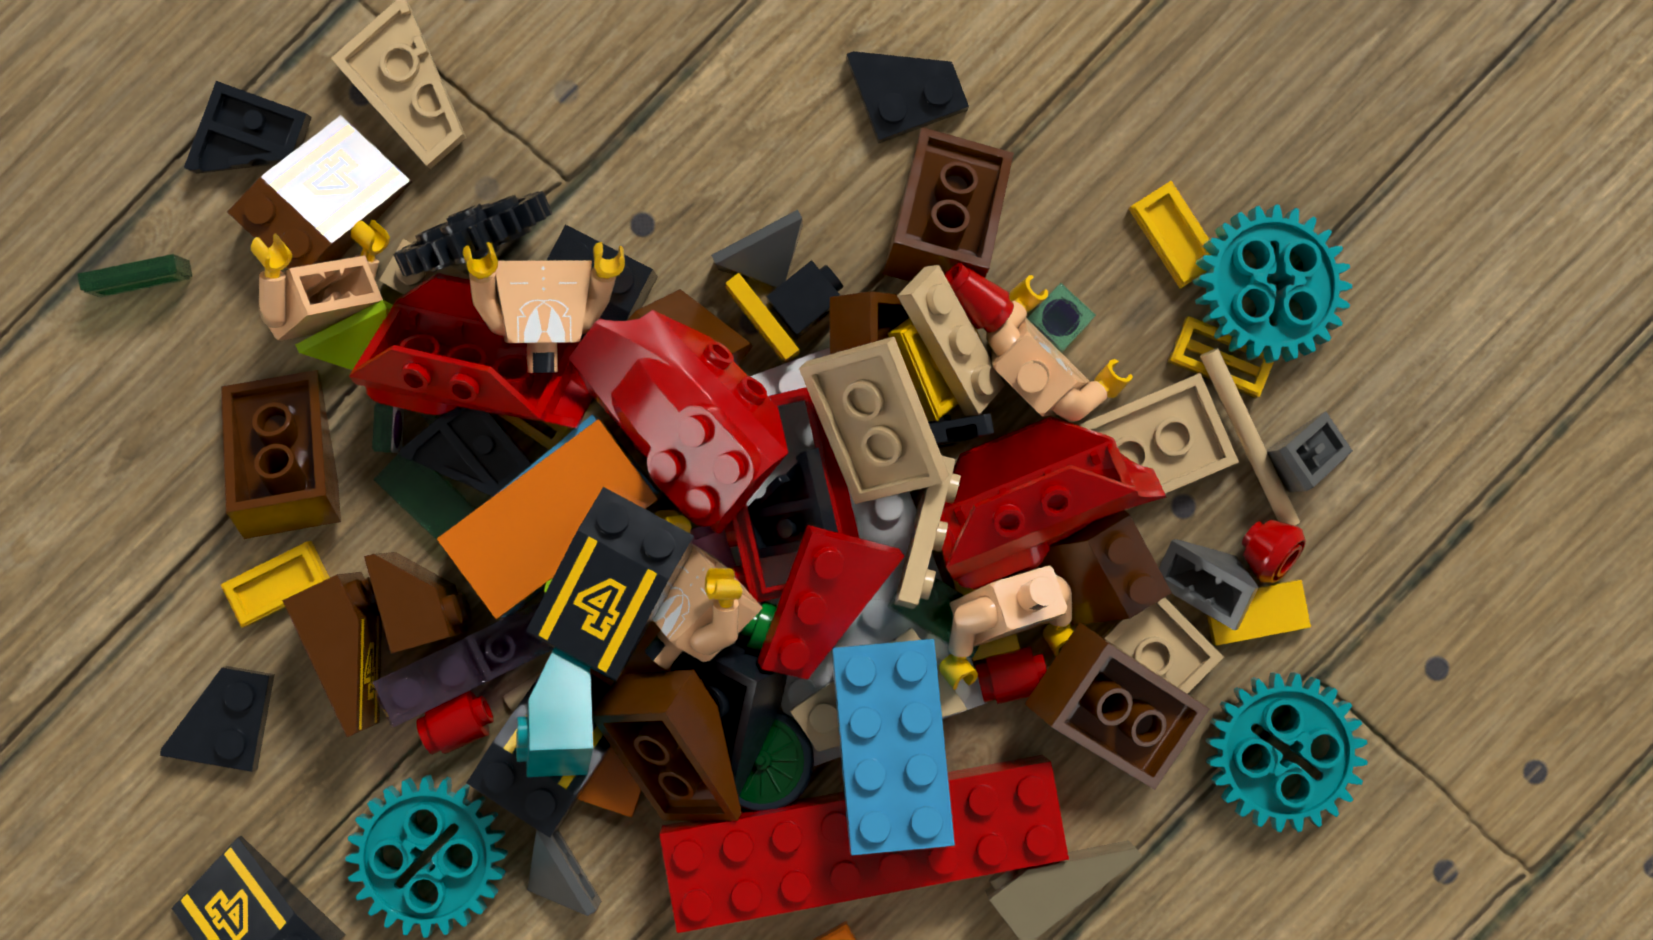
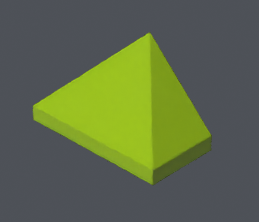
[295,300,393,370]

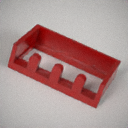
[725,387,859,602]

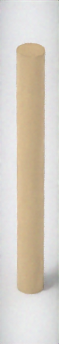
[1200,348,1300,526]

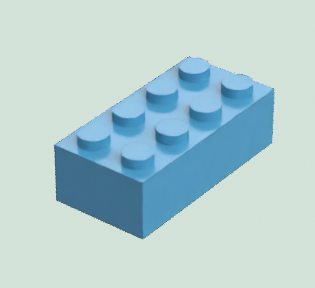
[831,639,955,855]

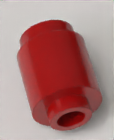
[975,646,1047,705]
[416,691,494,755]

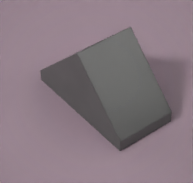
[1266,411,1353,492]

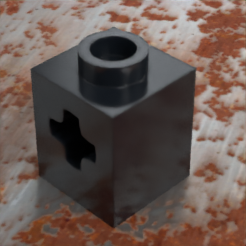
[766,260,844,339]

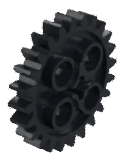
[393,191,552,277]

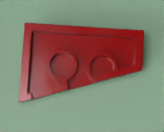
[757,525,905,680]

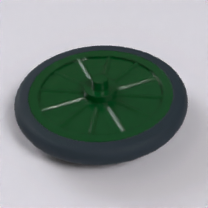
[739,711,814,812]

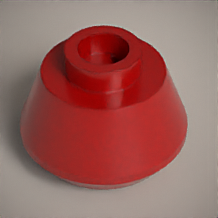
[1241,519,1306,583]

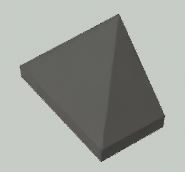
[711,210,803,288]
[1159,539,1258,631]
[527,829,602,916]

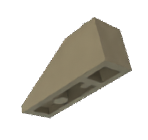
[985,840,1142,940]

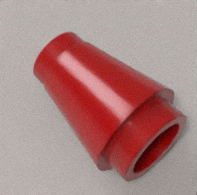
[945,263,1014,333]

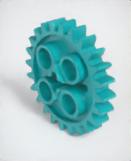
[1193,204,1352,363]
[1205,672,1368,832]
[345,775,508,938]

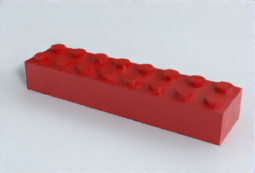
[659,755,1069,933]

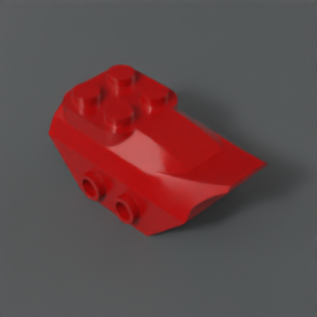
[349,273,593,429]
[568,310,788,534]
[940,416,1167,590]

